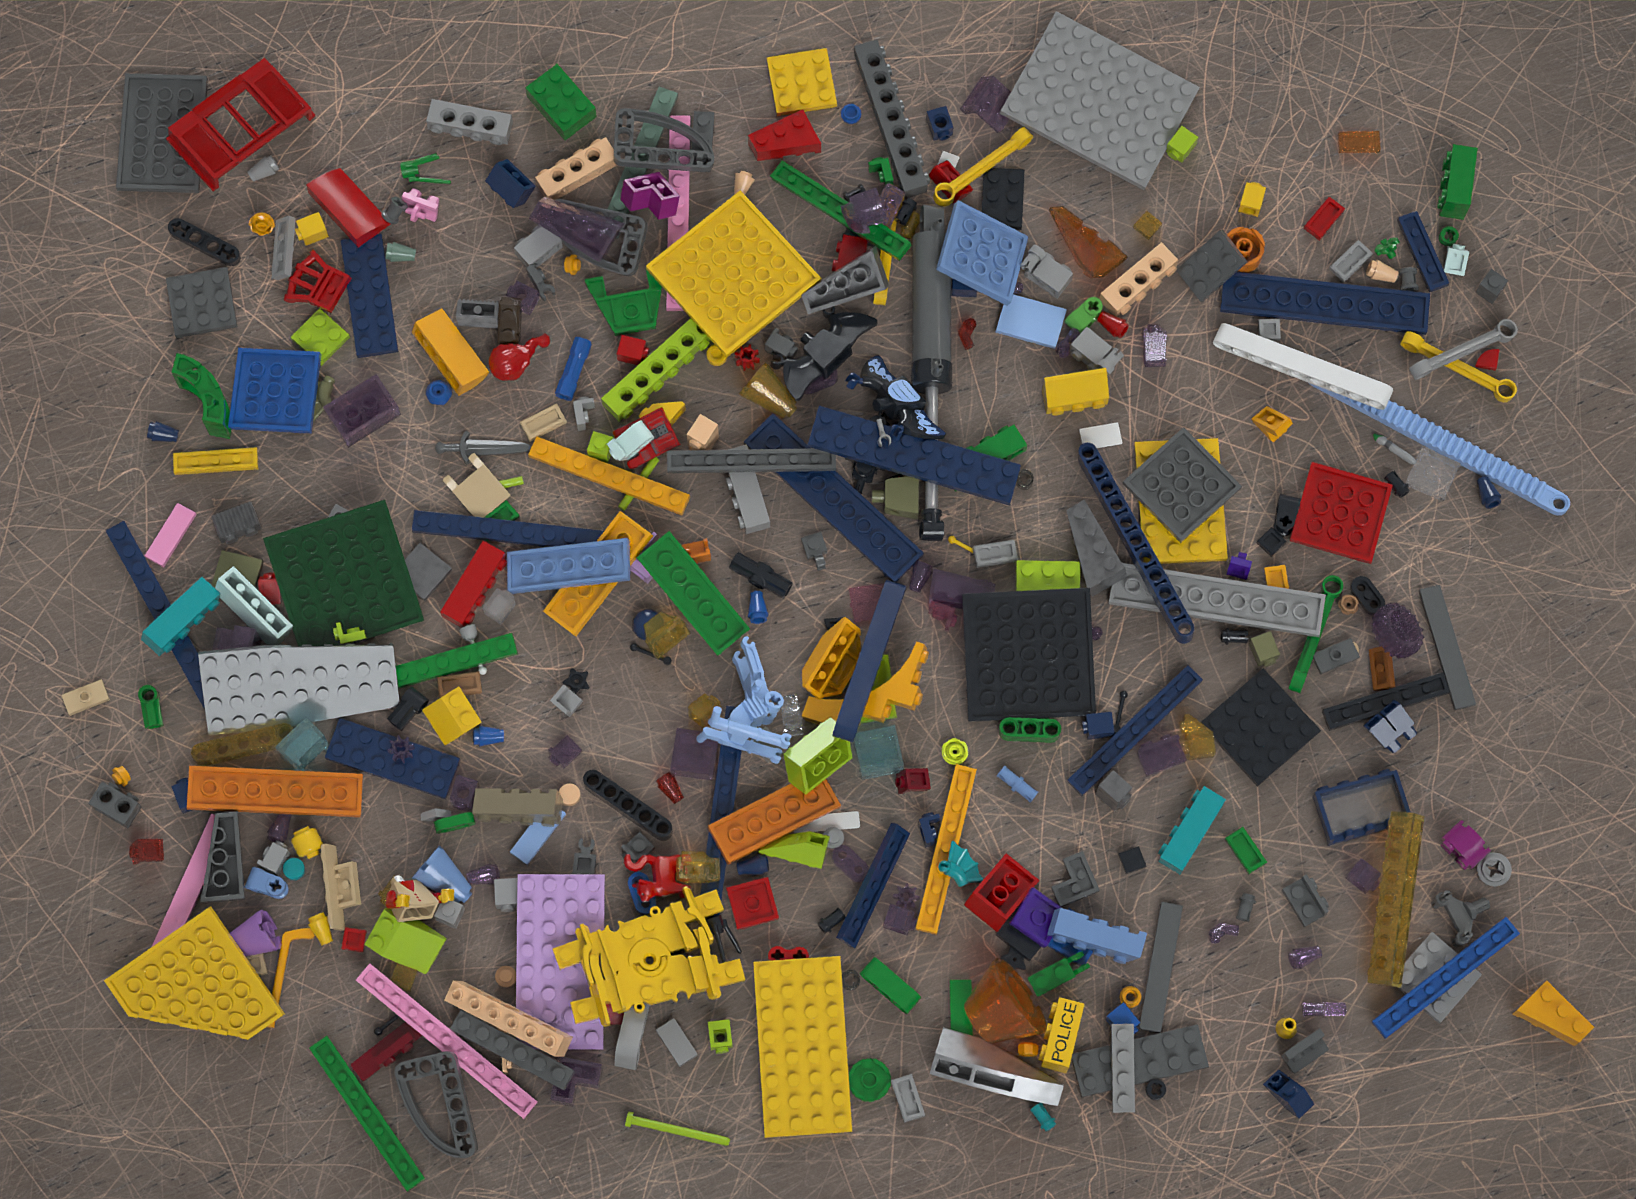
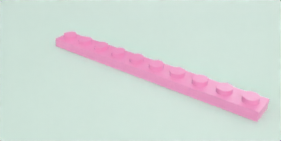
[666,116,690,311]
[356,964,538,1119]

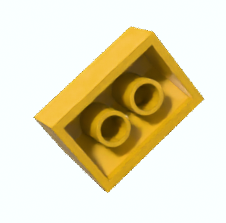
[1042,368,1109,415]

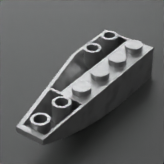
[930,1027,1064,1106]

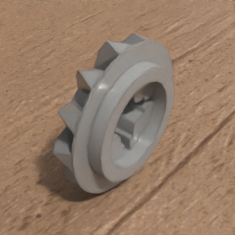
[1476,852,1512,887]

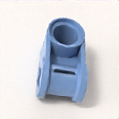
[244,867,289,899]

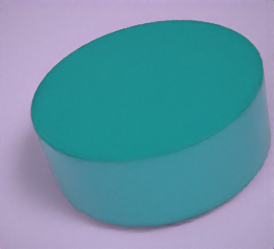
[283,858,305,880]

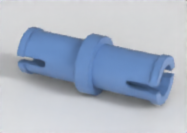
[997,766,1038,802]

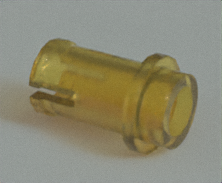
[900,212,920,239]

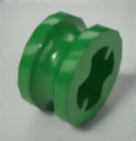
[1438,226,1459,246]

